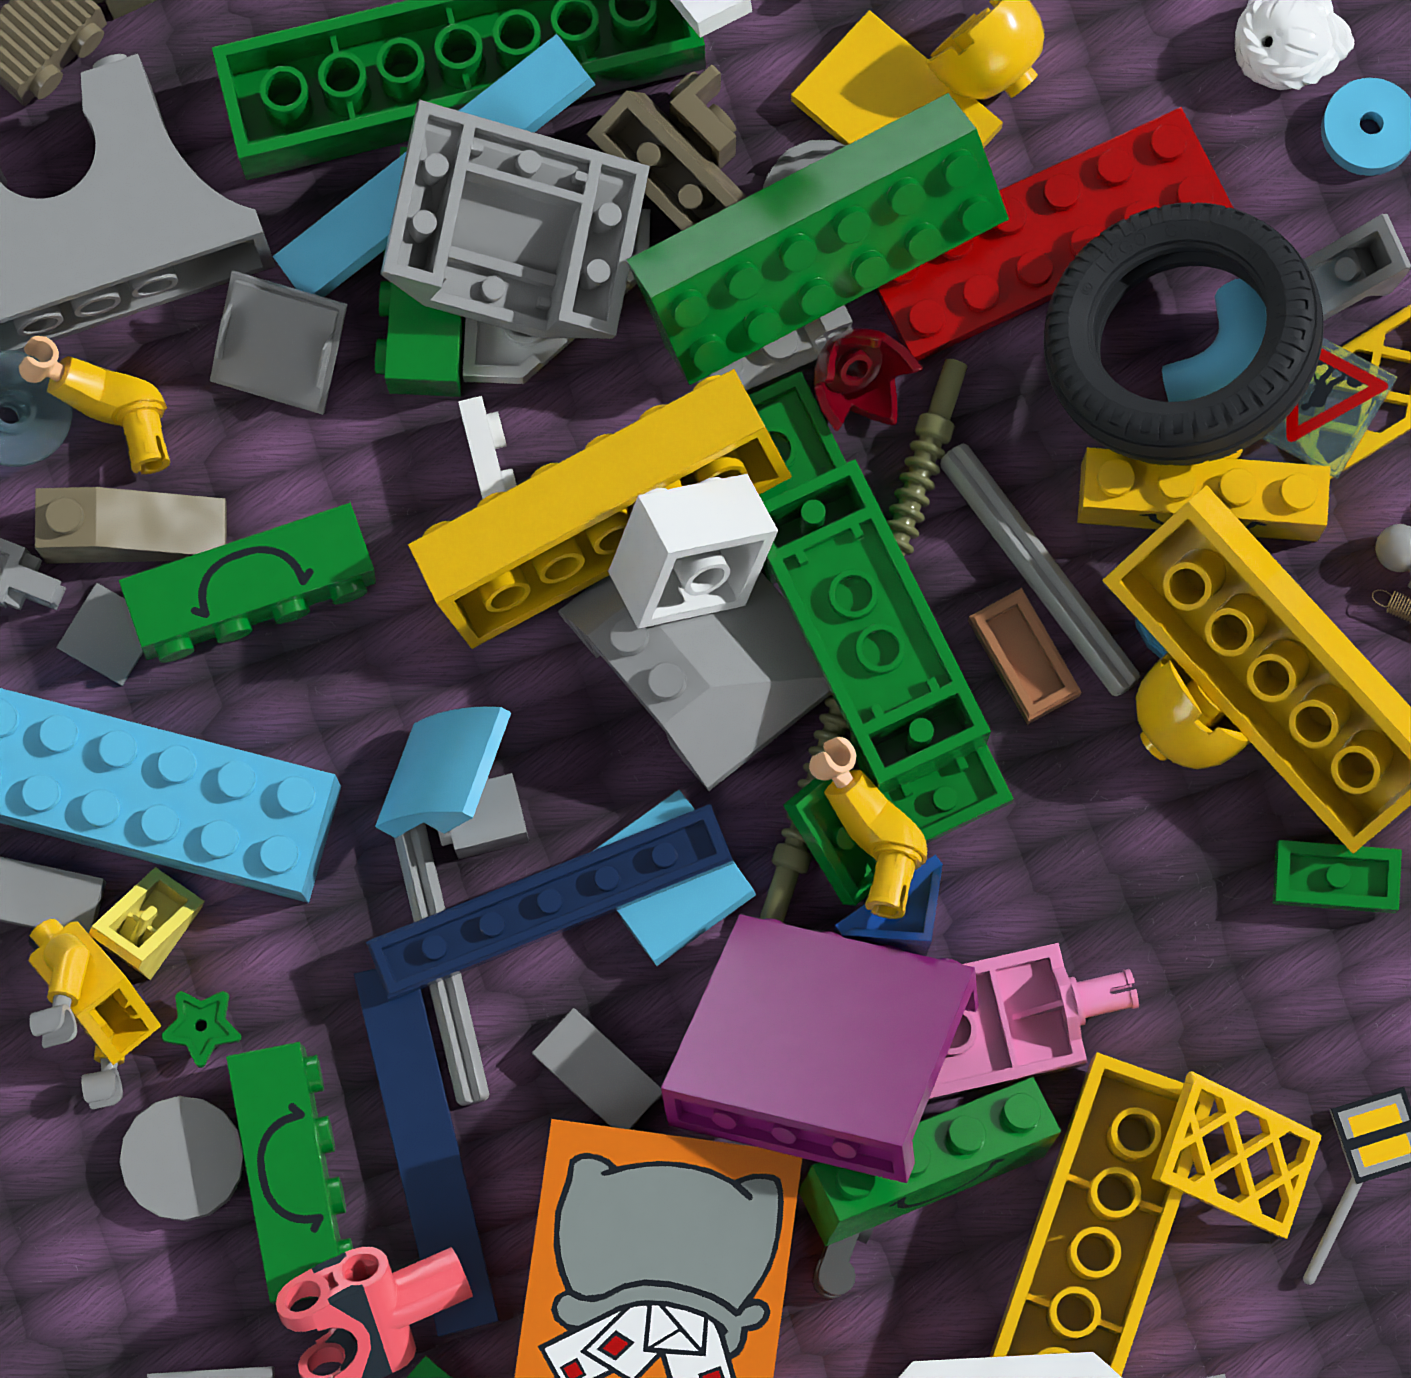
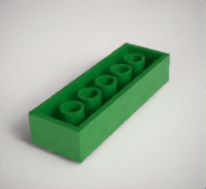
[627,93,1009,385]

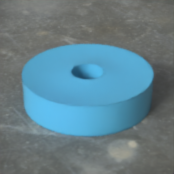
[1321,78,1411,176]

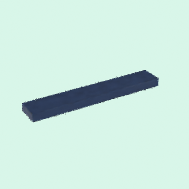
[366,804,734,1001]
[354,968,500,1337]

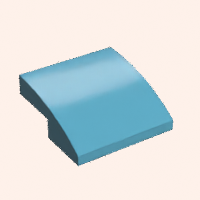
[375,707,511,838]
[593,790,756,966]

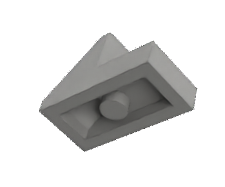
[1303,214,1411,321]

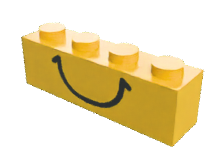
[1077,447,1330,542]

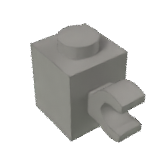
[438,773,530,859]

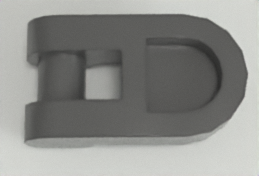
[812,1227,874,1299]

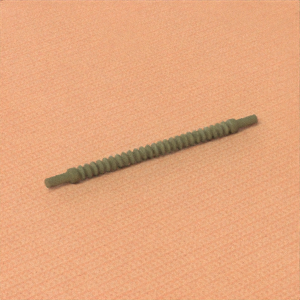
[759,359,968,923]

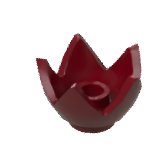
[814,329,923,431]

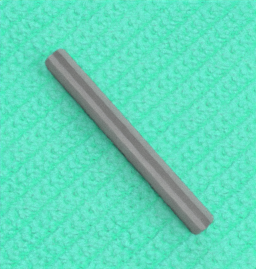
[940,443,1140,696]
[394,822,489,1106]

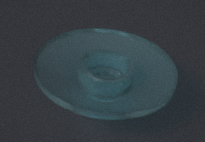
[0,350,72,467]

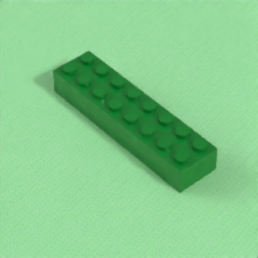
[212,0,706,180]

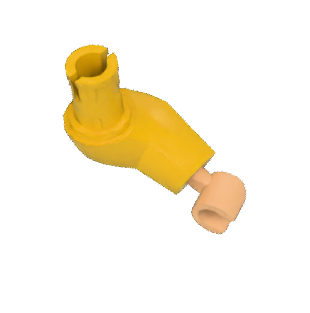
[19,335,170,475]
[809,737,927,919]

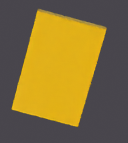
[791,10,1003,148]

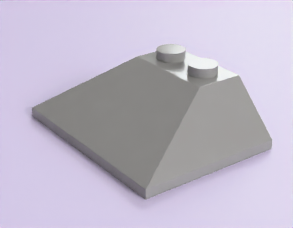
[380,100,650,339]
[558,571,832,791]

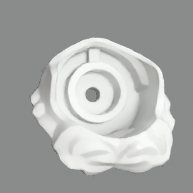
[1235,0,1354,90]

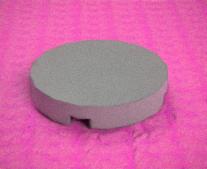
[120,1096,245,1222]

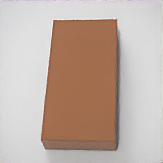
[968,588,1082,725]

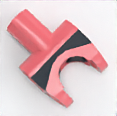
[276,1247,473,1378]

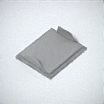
[210,271,348,415]

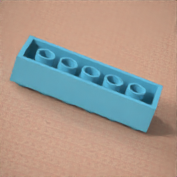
[0,688,341,903]

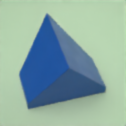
[834,854,943,956]

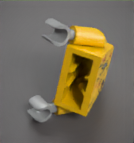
[28,919,161,1109]

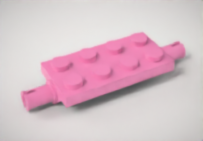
[928,943,1139,1101]

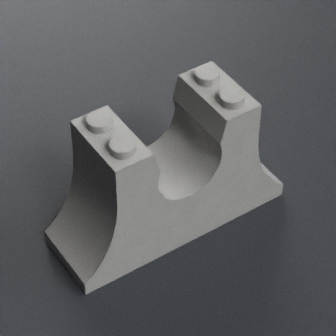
[0,54,276,359]

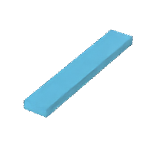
[273,34,596,297]

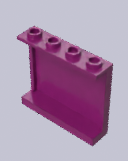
[661,914,979,1183]

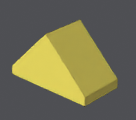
[88,867,205,980]

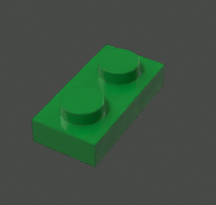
[783,778,877,906]
[1273,840,1402,914]

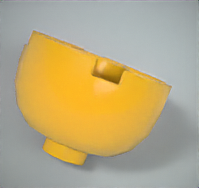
[926,0,1045,99]
[1136,652,1251,769]

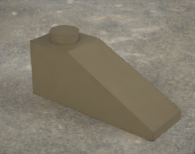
[35,487,227,564]

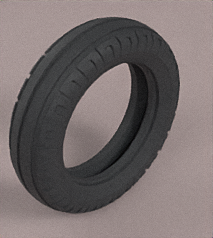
[1043,202,1324,466]

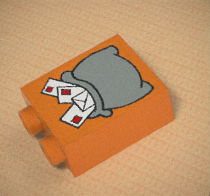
[514,1119,802,1378]

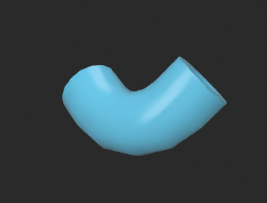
[1162,278,1267,402]

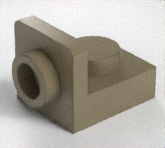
[670,65,736,169]

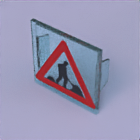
[1262,338,1397,479]

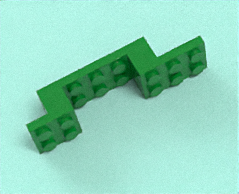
[749,371,1014,844]

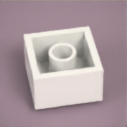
[608,474,778,629]

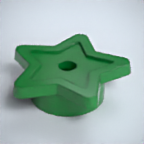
[161,991,241,1068]

